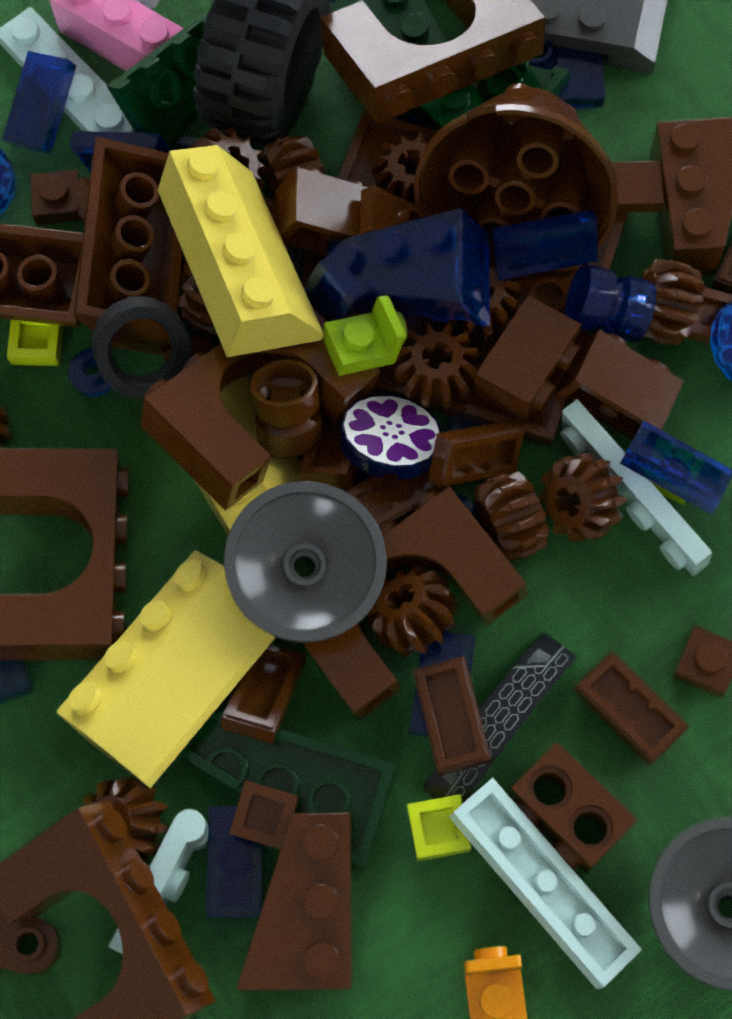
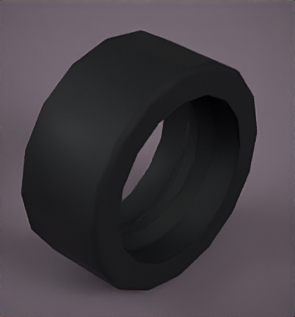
[92,297,192,399]

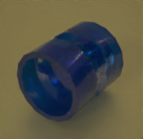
[564,263,656,344]

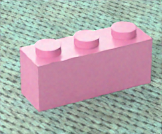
[49,0,184,71]

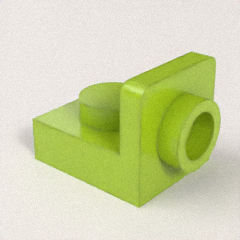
[322,295,407,376]

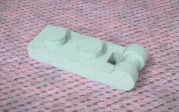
[108,809,212,955]

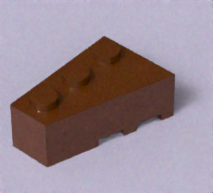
[650,117,732,276]
[236,812,353,990]

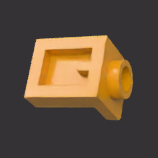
[463,946,528,1019]

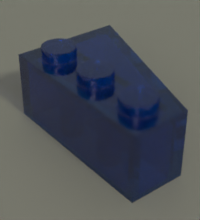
[326,208,490,327]

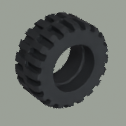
[193,0,331,145]

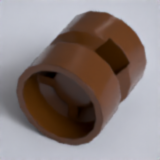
[250,359,323,457]

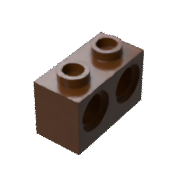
[509,742,638,874]

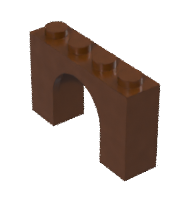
[320,0,545,124]
[140,307,380,511]
[0,448,130,661]
[303,486,528,721]
[0,800,216,1019]

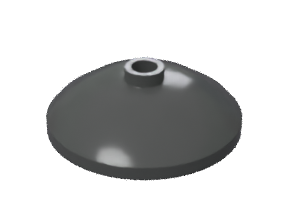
[224,481,387,643]
[648,817,732,991]

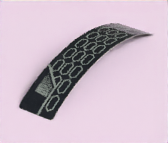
[423,633,576,804]

